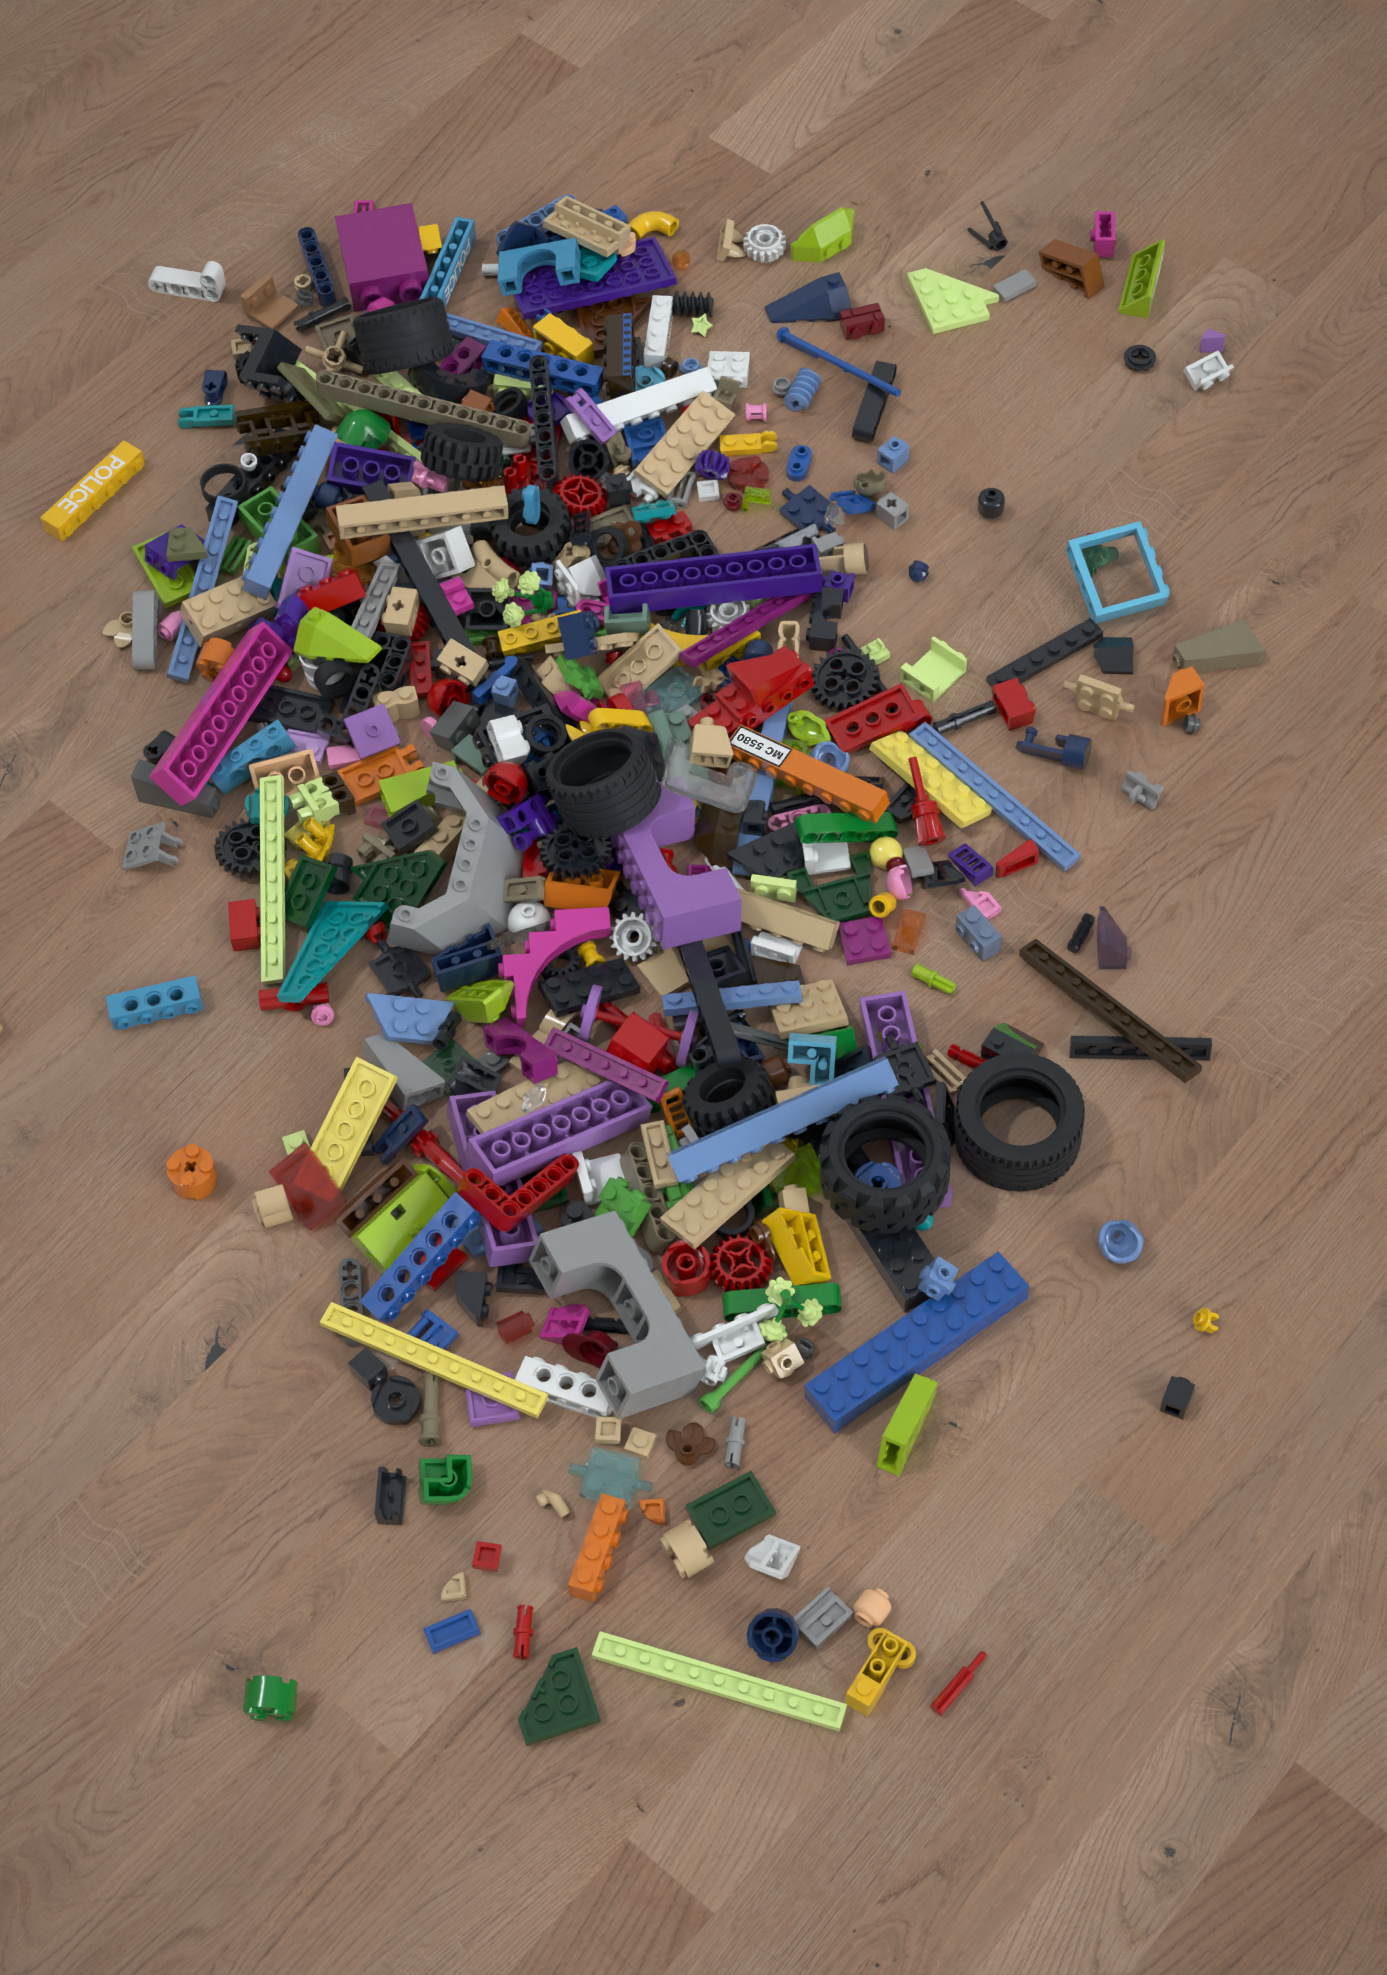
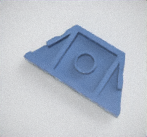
[365,993,453,1045]

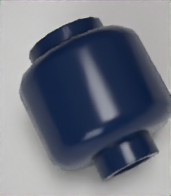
[311,482,344,511]
[743,639,773,660]

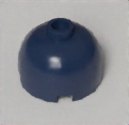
[746,1608,800,1662]

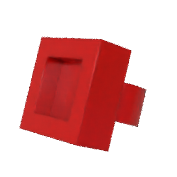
[472,1541,503,1572]

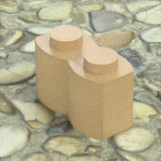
[778,621,800,655]
[372,686,420,723]
[252,1184,293,1228]

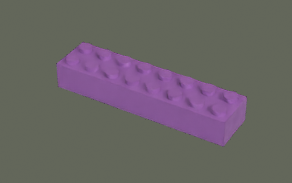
[464,1080,652,1187]
[447,1091,538,1267]

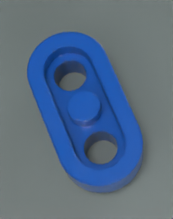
[786,445,812,482]

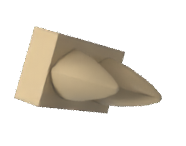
[716,219,746,262]

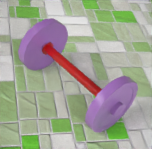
[579,984,699,1067]

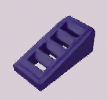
[948,843,993,886]

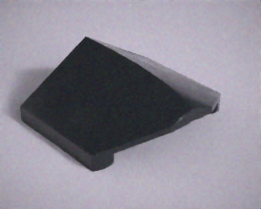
[1093,637,1134,674]
[921,860,965,889]
[447,1055,503,1096]

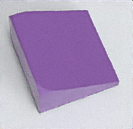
[1200,329,1226,352]

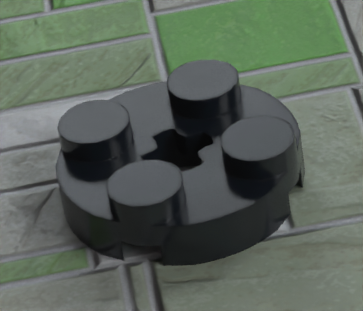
[371,1376,421,1425]

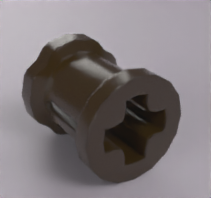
[482,635,504,661]

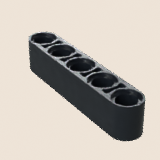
[852,361,897,442]

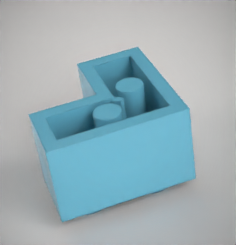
[787,1033,837,1086]

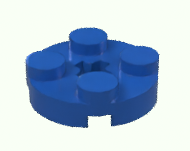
[855,1161,902,1188]

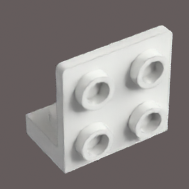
[554,560,600,611]
[802,842,851,875]
[572,1151,625,1206]

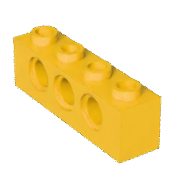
[498,610,581,657]

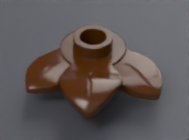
[608,521,642,556]
[749,1221,775,1261]
[666,1422,715,1466]

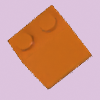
[1161,666,1205,726]

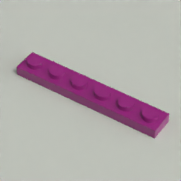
[544,1027,669,1103]

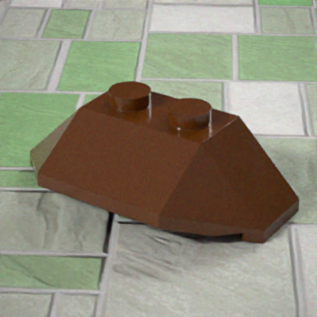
[334,1157,419,1239]

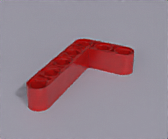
[458,1154,579,1232]

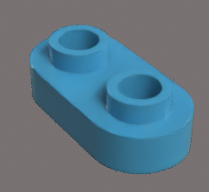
[522,484,540,524]

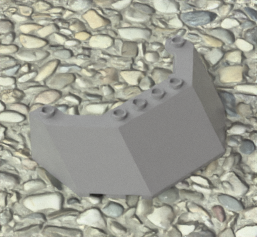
[387,762,526,956]

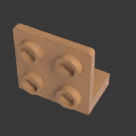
[240,273,298,329]

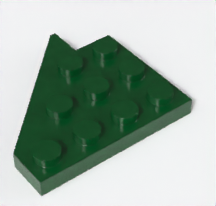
[350,850,448,929]

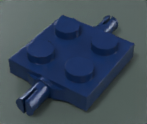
[779,485,838,534]

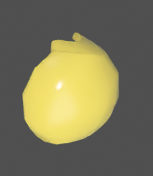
[869,836,903,870]

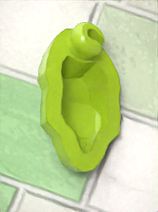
[787,710,831,746]

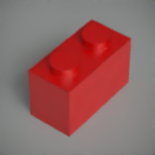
[992,678,1036,731]
[228,899,261,951]

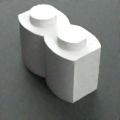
[487,715,530,763]

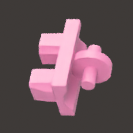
[412,461,450,493]

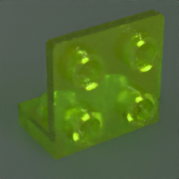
[771,1143,822,1196]

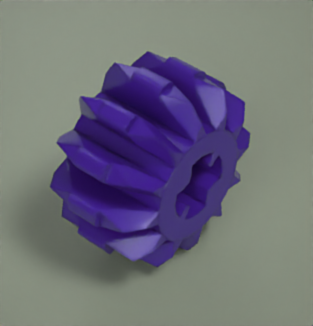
[695,449,730,481]

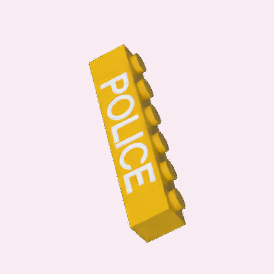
[40,440,145,542]

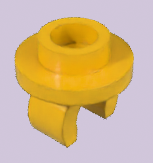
[1193,1307,1219,1333]

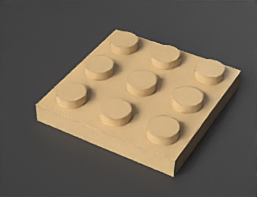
[769,979,849,1039]

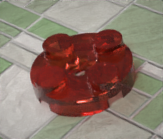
[728,455,769,494]

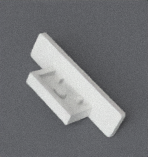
[691,1303,779,1363]

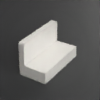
[751,931,802,964]

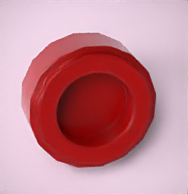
[364,921,387,944]

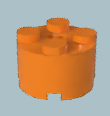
[196,638,235,681]
[166,1144,218,1200]

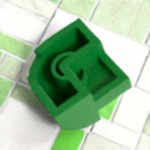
[335,409,391,449]
[418,1454,472,1505]

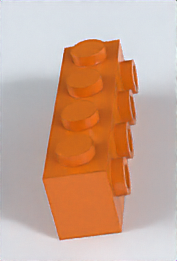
[568,1493,629,1603]

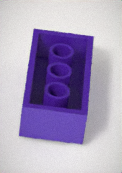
[327,442,416,495]

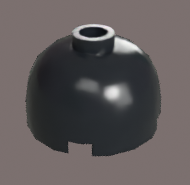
[568,439,610,479]

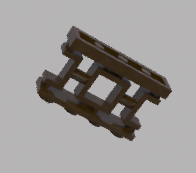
[235,400,326,457]

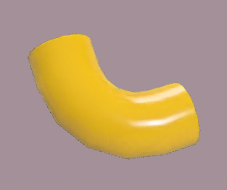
[628,211,679,240]

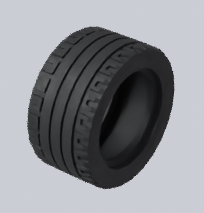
[954,1052,1085,1192]

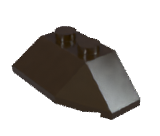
[694,796,747,869]

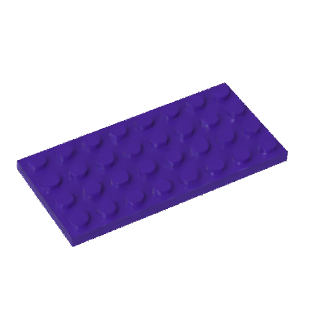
[513,236,677,320]

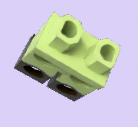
[288,771,356,824]

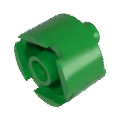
[243,1675,298,1722]

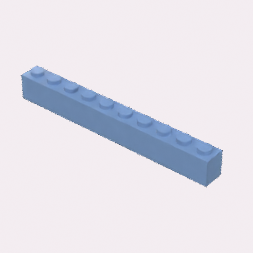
[241,424,338,600]
[666,1056,899,1184]

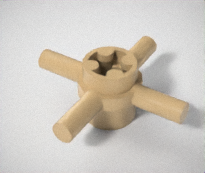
[304,331,364,374]

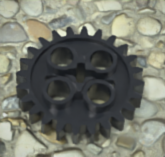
[811,646,880,712]
[214,818,287,879]
[539,825,613,881]

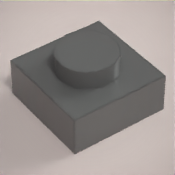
[477,1050,509,1074]

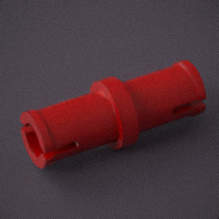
[513,1605,534,1660]

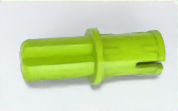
[911,963,956,994]

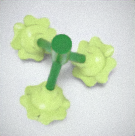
[759,1276,823,1342]

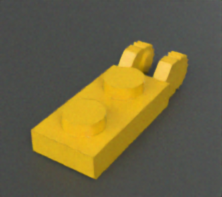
[719,431,778,456]

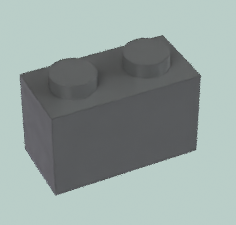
[430,701,481,750]

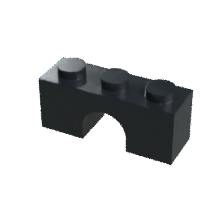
[806,587,844,652]

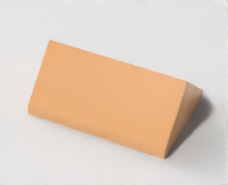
[249,748,320,796]

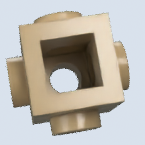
[761,1338,804,1379]

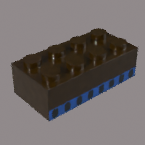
[603,313,636,400]

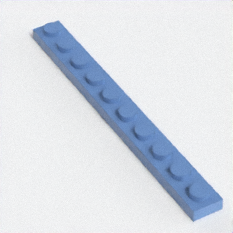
[167,495,238,683]
[909,722,1081,872]

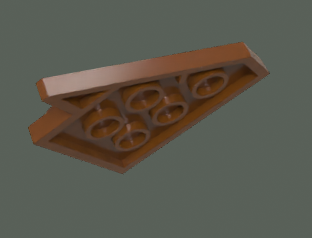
[576,294,652,356]

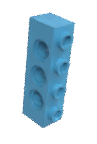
[210,719,297,795]
[106,975,204,1030]

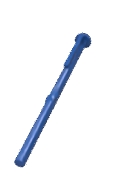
[776,327,901,397]

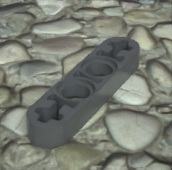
[339,1258,364,1348]

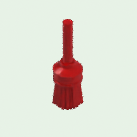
[908,756,946,846]

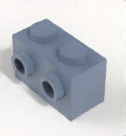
[955,905,1002,962]

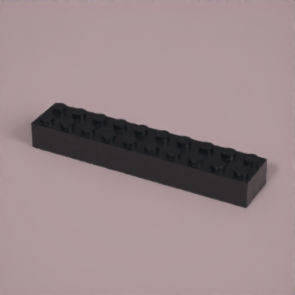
[790,1117,934,1313]

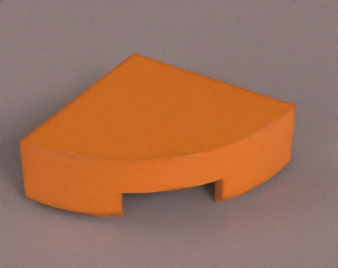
[639,1498,666,1525]

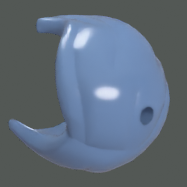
[809,741,850,772]
[1098,1219,1144,1264]

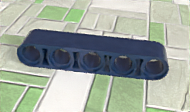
[298,227,337,307]

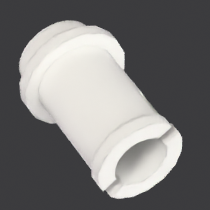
[482,264,498,276]

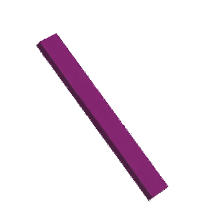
[679,593,817,668]

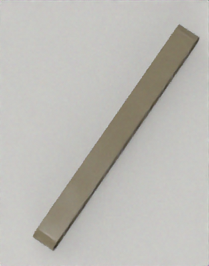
[316,370,531,448]

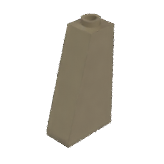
[1172,619,1264,672]

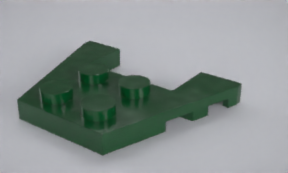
[786,851,871,923]

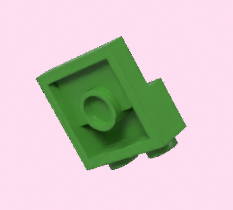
[593,1176,652,1238]

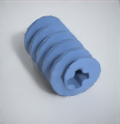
[783,367,822,412]

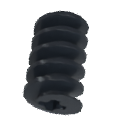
[673,291,714,317]

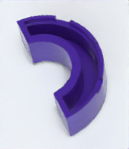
[245,593,309,654]

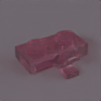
[619,680,660,716]

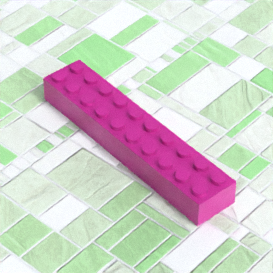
[149,622,294,806]

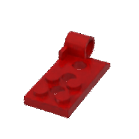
[824,683,932,754]

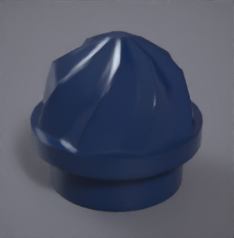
[908,560,929,582]

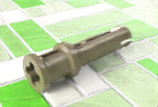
[419,1372,441,1446]

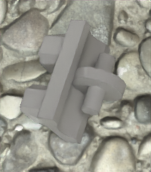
[1120,770,1164,810]

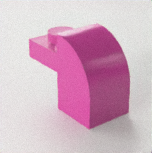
[439,576,474,616]

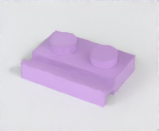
[287,729,330,767]

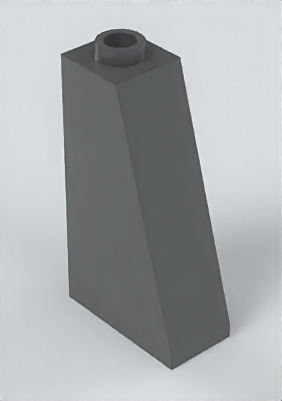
[131,759,221,818]

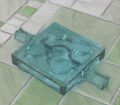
[568,1447,653,1508]

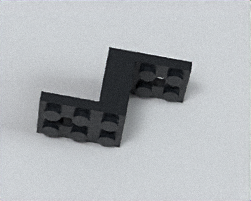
[234,324,306,403]

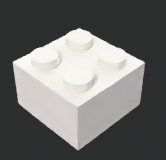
[416,526,476,580]

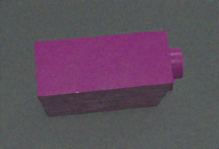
[335,203,429,312]

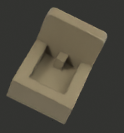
[713,376,740,410]

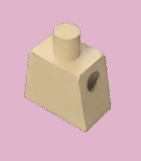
[687,717,733,768]

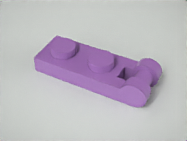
[564,388,618,445]

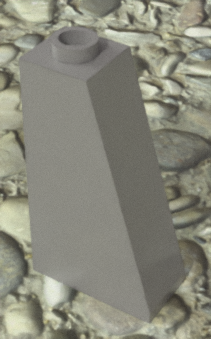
[362,1033,445,1111]

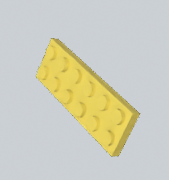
[869,730,993,829]
[293,1057,398,1204]

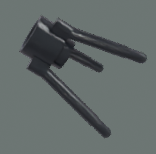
[968,201,1008,251]

